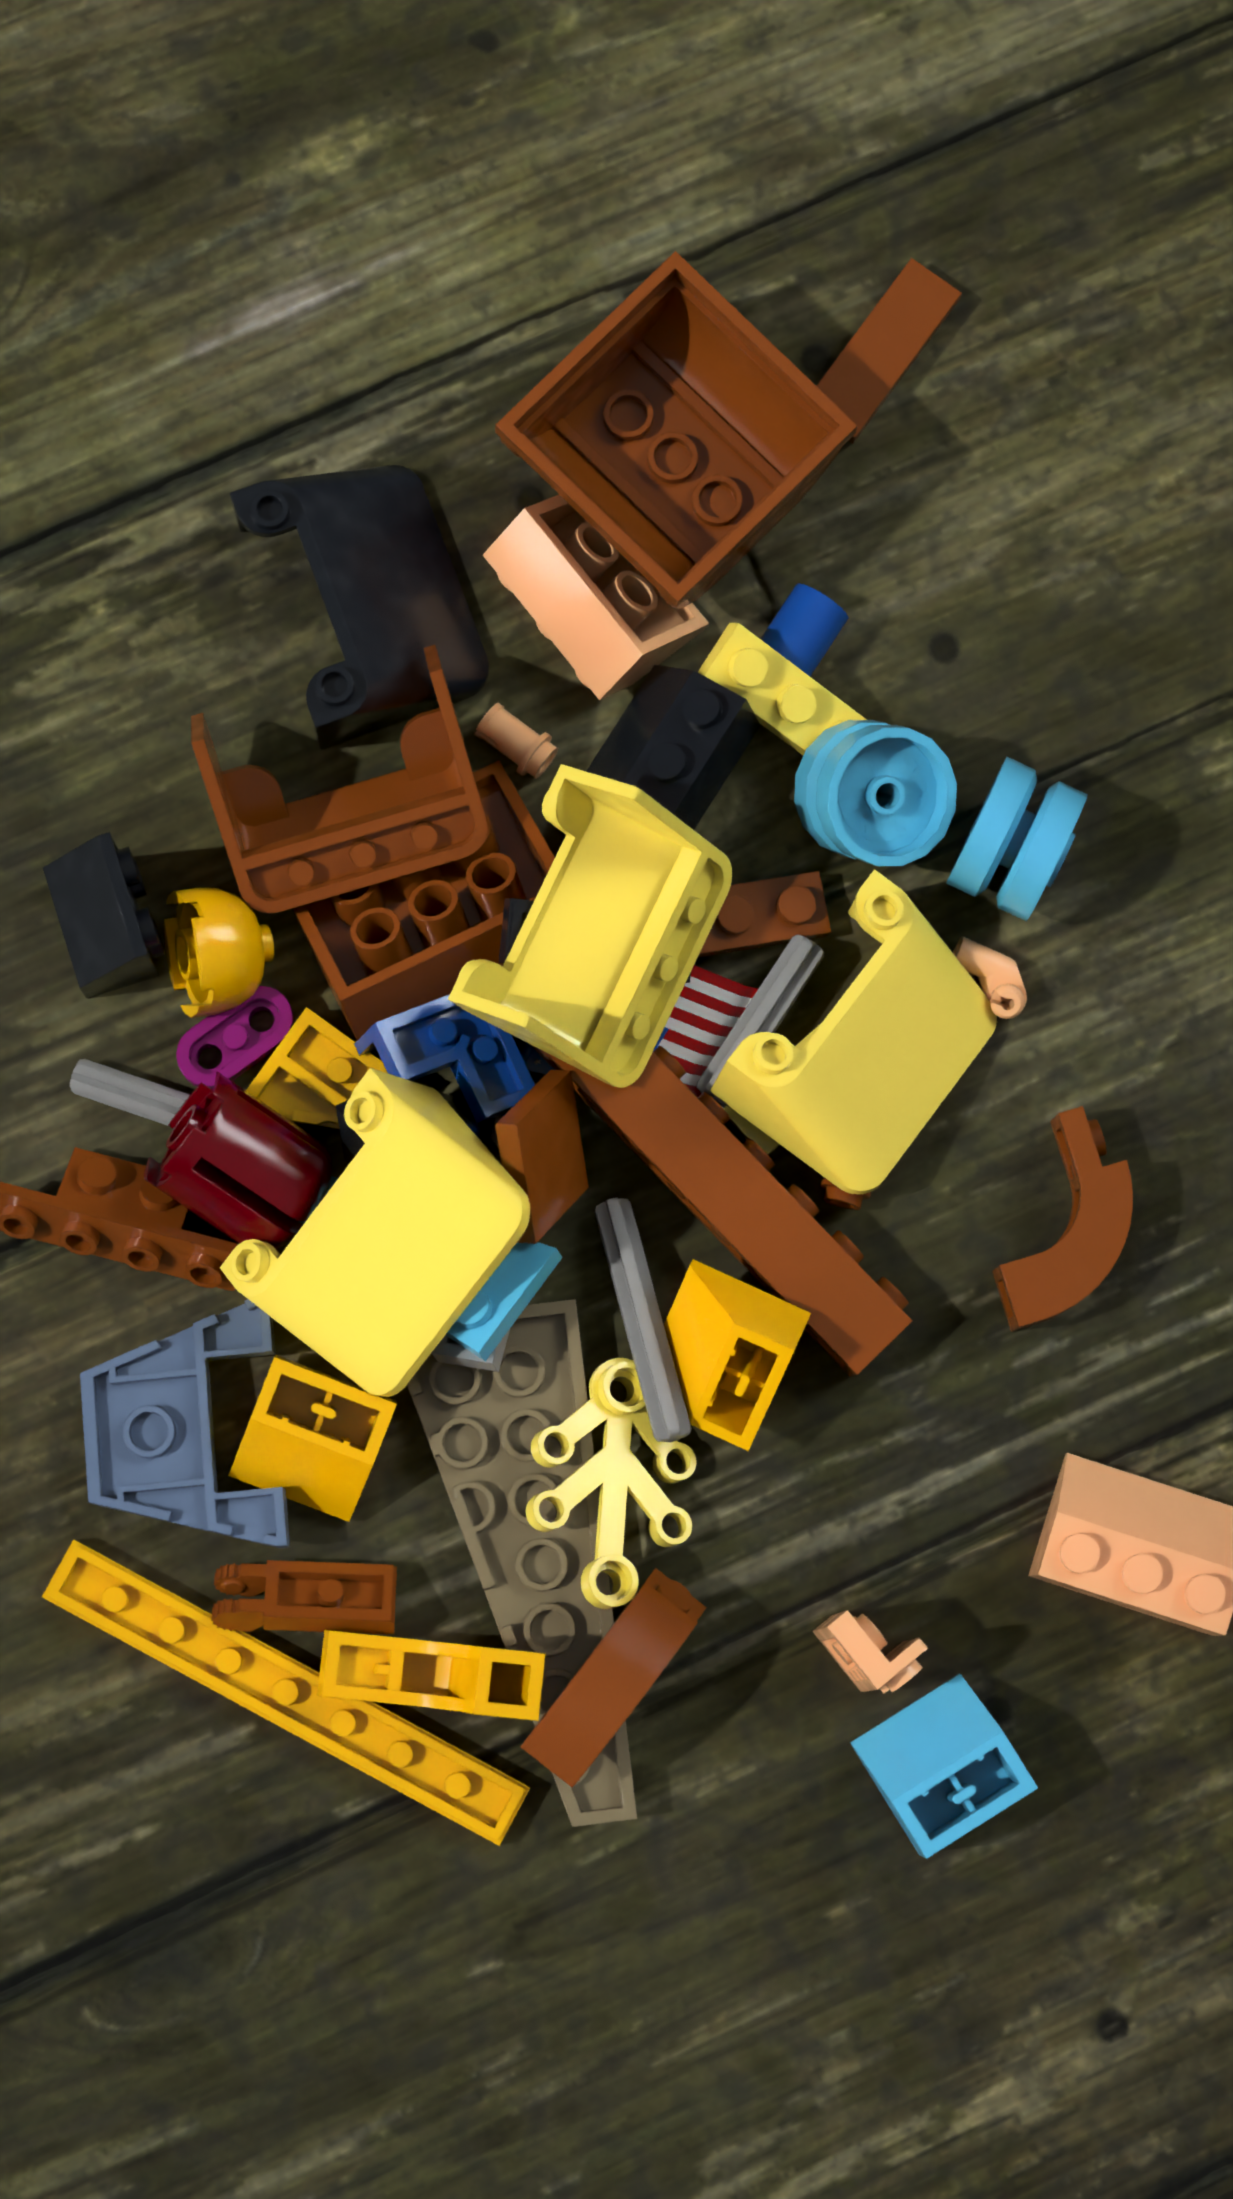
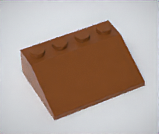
[292,760,555,1040]

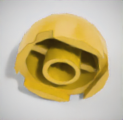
[164,888,274,1018]

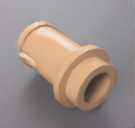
[474,703,558,779]

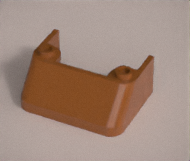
[191,645,488,913]

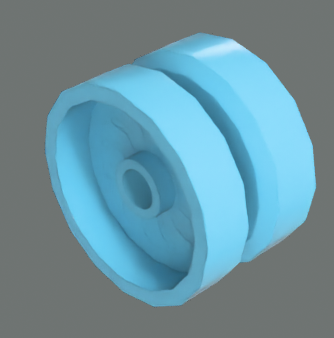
[794,720,957,866]
[946,757,1088,922]

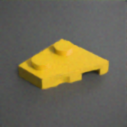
[246,1007,387,1129]

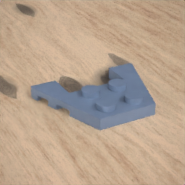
[80,1299,290,1548]

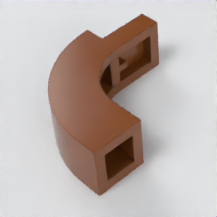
[992,1106,1133,1332]
[520,1568,707,1788]

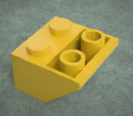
[664,1259,811,1451]
[228,1354,397,1522]

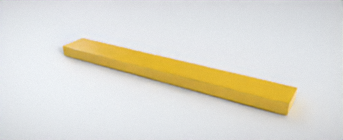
[42,1539,531,1846]

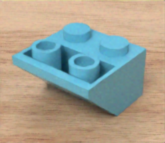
[850,1673,1038,1859]

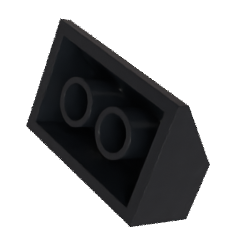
[586,665,761,830]

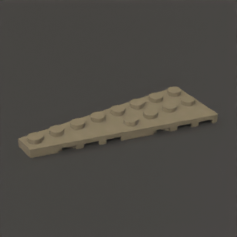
[407,1299,637,1827]

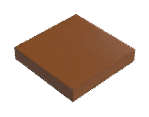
[495,1070,589,1244]

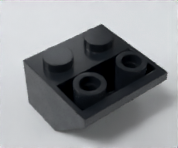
[43,832,166,999]

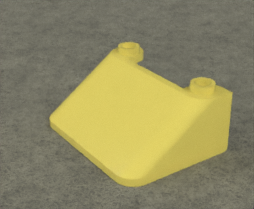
[448,764,732,1088]
[710,869,997,1194]
[220,1068,530,1397]

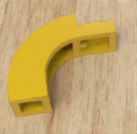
[317,1630,545,1721]

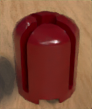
[143,1072,332,1249]

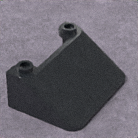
[230,465,489,750]

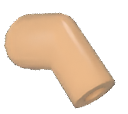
[953,936,1027,1019]

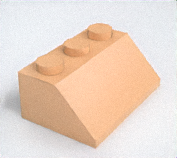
[483,495,709,700]
[1028,1453,1233,1636]

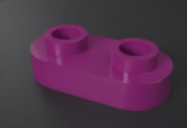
[176,986,294,1089]

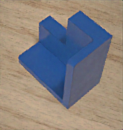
[354,994,535,1125]

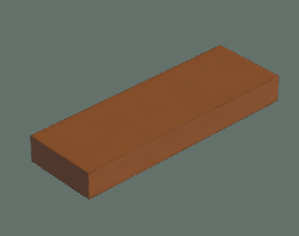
[817,258,962,444]

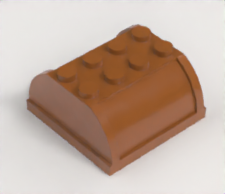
[495,251,858,609]

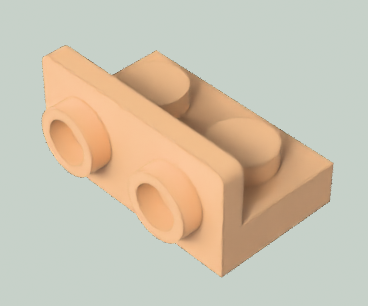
[812,1610,928,1694]

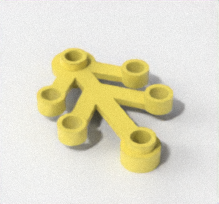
[526,1358,697,1610]

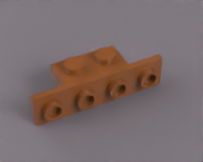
[0,1147,239,1291]

